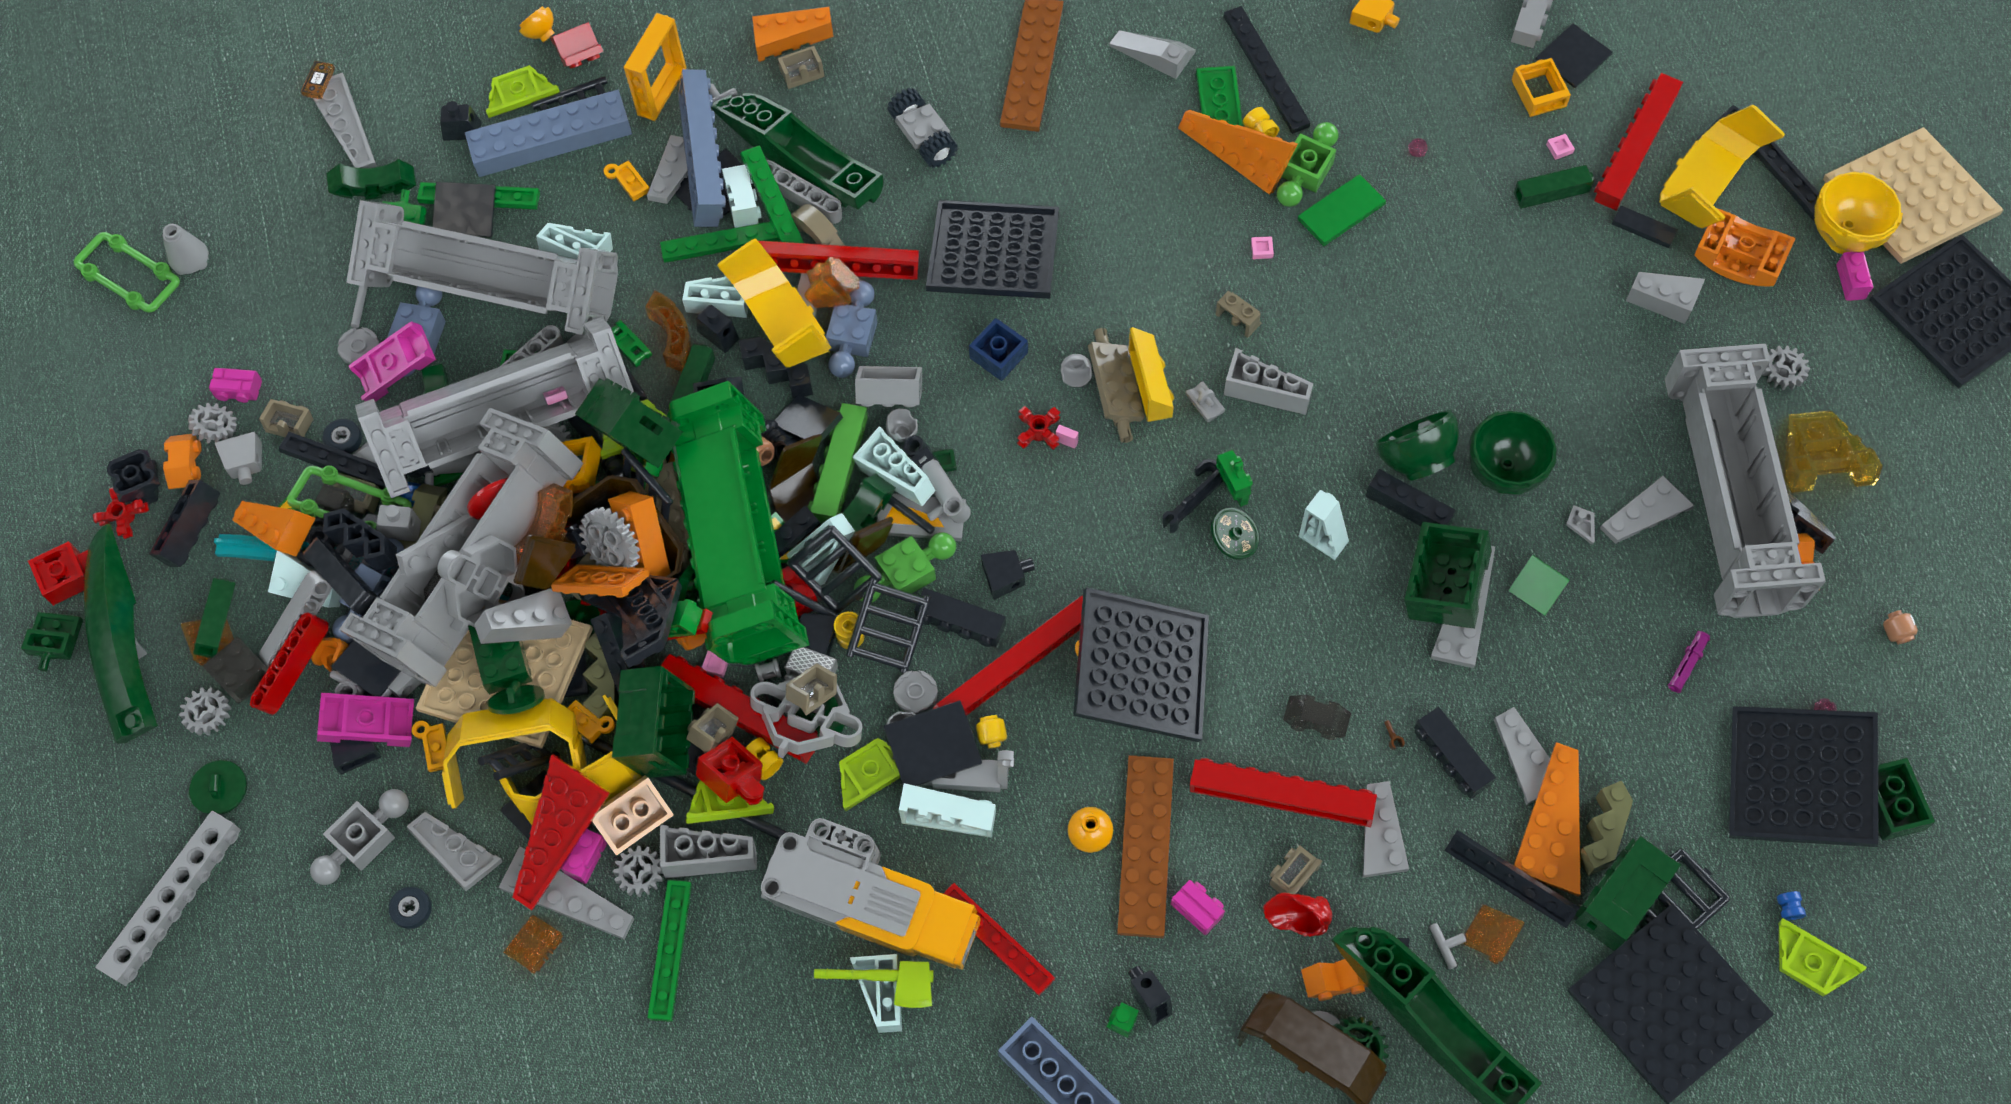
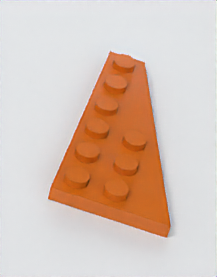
[1178,110,1298,195]
[1514,742,1580,896]

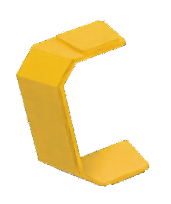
[1659,105,1785,229]
[717,239,831,368]
[493,695,642,825]
[442,698,587,809]

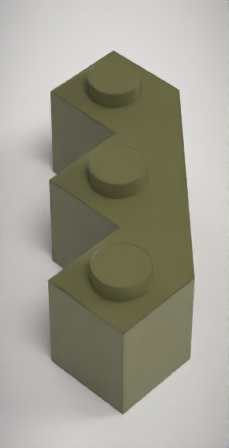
[397,483,448,566]
[583,633,619,726]
[1580,780,1633,876]

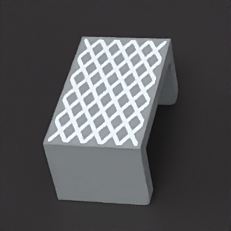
[785,647,838,678]

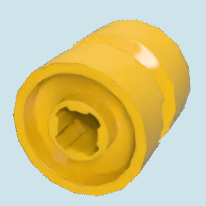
[1243,107,1279,137]
[834,611,865,649]
[746,738,783,780]

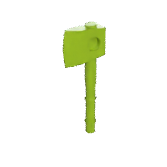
[814,961,934,1008]

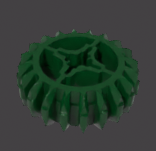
[1333,1016,1389,1065]

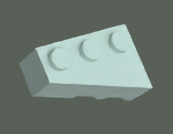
[722,165,762,228]
[536,223,613,260]
[682,276,749,318]
[1299,490,1349,560]
[786,513,855,586]
[268,550,341,608]
[850,954,902,1033]

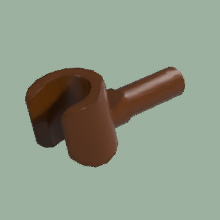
[1384,720,1405,750]

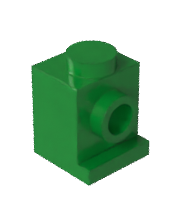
[1106,1002,1139,1038]

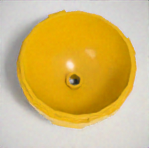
[1814,172,1903,254]

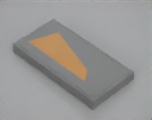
[877,494,966,541]

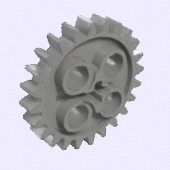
[579,507,640,568]

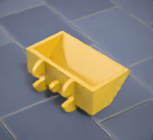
[1128,327,1174,422]

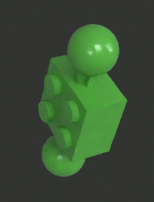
[1277,122,1338,207]
[854,532,956,603]

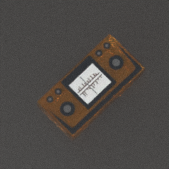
[301,61,335,99]

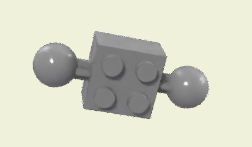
[310,789,409,885]

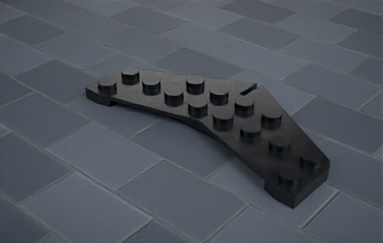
[578,575,682,667]

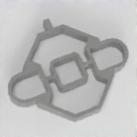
[438,535,525,634]
[750,681,862,758]

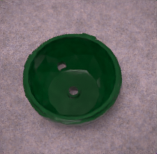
[1375,410,1459,481]

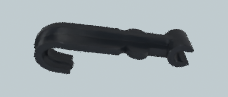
[1163,459,1224,533]

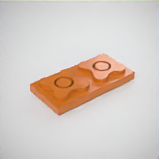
[551,564,649,598]

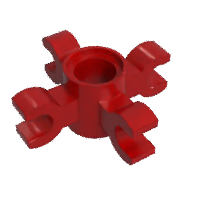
[1017,406,1060,450]
[93,488,149,539]

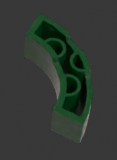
[326,159,416,200]
[841,474,896,557]

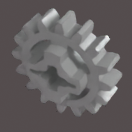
[1762,346,1810,390]
[188,403,237,443]
[179,687,231,736]
[613,846,663,897]

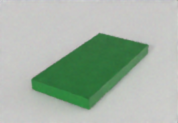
[1196,66,1243,126]
[1298,174,1386,246]

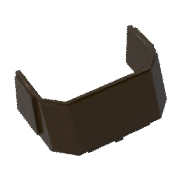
[769,434,893,573]
[557,475,684,579]
[514,524,576,590]
[1237,990,1387,1104]

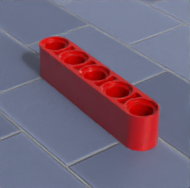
[250,612,329,715]

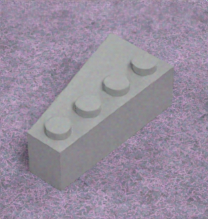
[1511,0,1553,48]
[1224,348,1313,415]
[474,588,572,644]
[660,825,757,878]

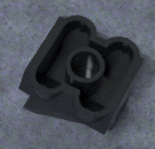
[107,449,160,505]

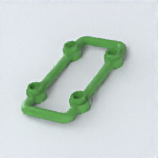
[73,232,180,313]
[287,466,412,530]

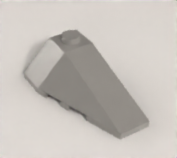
[1109,30,1196,79]

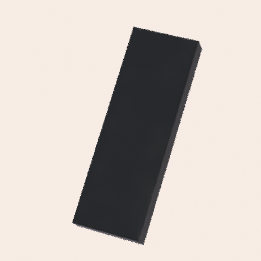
[1612,206,1678,248]

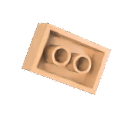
[592,775,674,855]

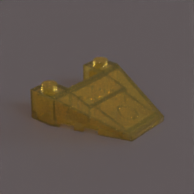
[1784,411,1883,493]

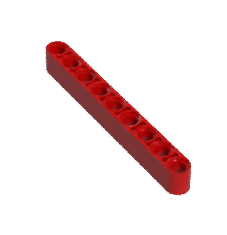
[933,596,1083,716]

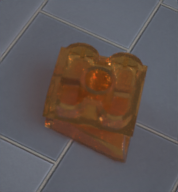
[804,257,859,308]

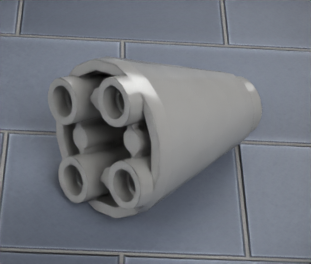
[163,224,209,275]

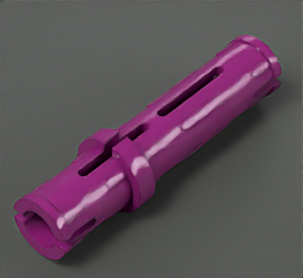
[1668,631,1710,693]

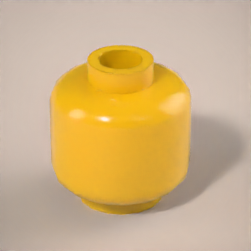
[976,715,1007,749]

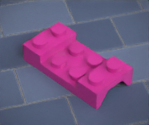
[349,321,436,402]
[317,693,414,747]

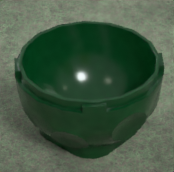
[1469,411,1557,495]

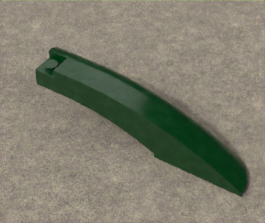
[711,93,884,210]
[84,524,158,744]
[1331,926,1542,1104]

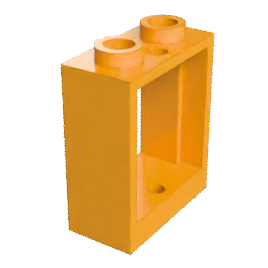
[1512,58,1571,117]
[557,436,602,497]

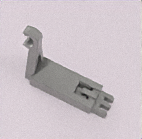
[921,750,1014,792]

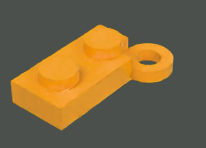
[604,160,650,201]
[568,700,615,744]
[412,721,447,773]

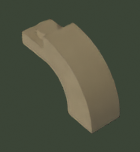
[791,204,845,246]

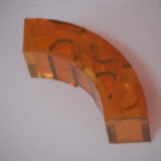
[645,291,692,372]
[514,483,573,565]

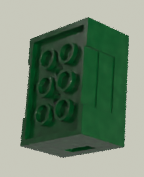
[575,378,683,468]
[1404,522,1492,629]
[612,666,695,778]
[1575,836,1681,951]

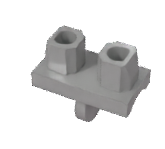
[1185,382,1225,422]

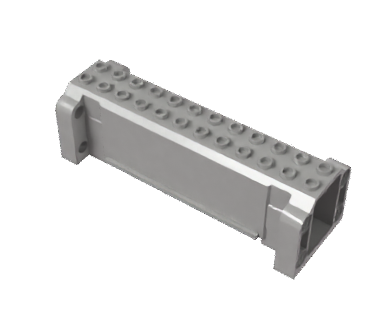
[346,200,618,335]
[355,317,634,498]
[1665,344,1826,618]
[339,408,583,687]

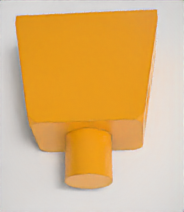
[1350,0,1400,33]

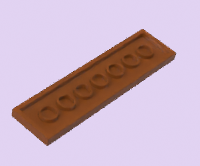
[1000,0,1064,132]
[1117,755,1174,938]

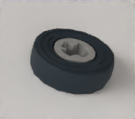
[322,419,362,454]
[389,887,432,929]

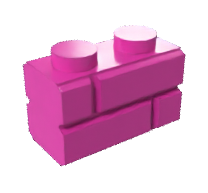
[1836,252,1873,301]
[209,368,262,403]
[561,829,607,884]
[1170,880,1225,935]

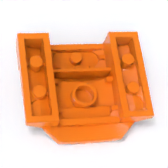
[1694,208,1796,286]

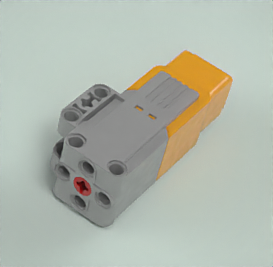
[761,818,981,970]

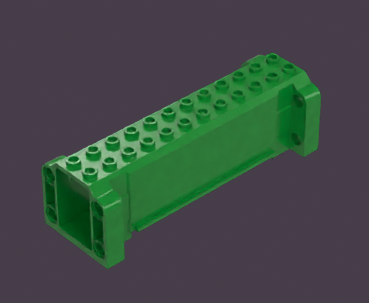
[667,381,809,665]

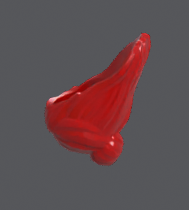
[1263,893,1332,937]

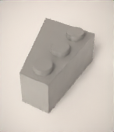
[1626,272,1705,324]

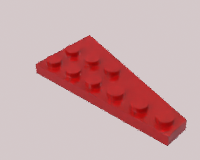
[512,754,610,910]

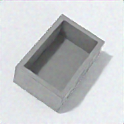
[855,366,922,407]

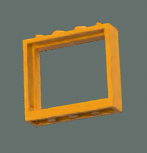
[624,13,686,121]

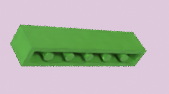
[808,403,868,524]

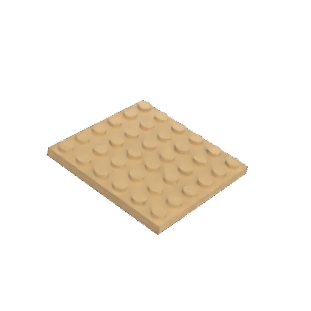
[1823,127,2003,264]
[416,599,593,749]

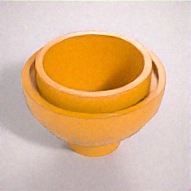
[519,6,555,42]
[1067,807,1113,853]

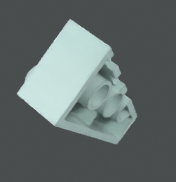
[853,426,935,506]
[899,783,996,837]

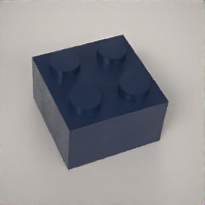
[969,318,1028,381]

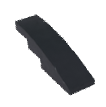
[1787,491,1836,554]

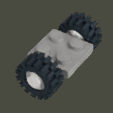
[887,88,958,168]

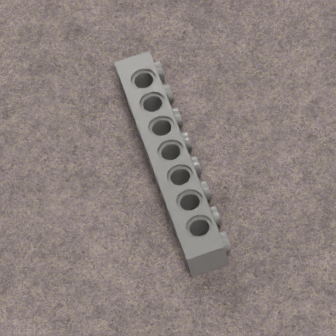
[95,811,241,986]

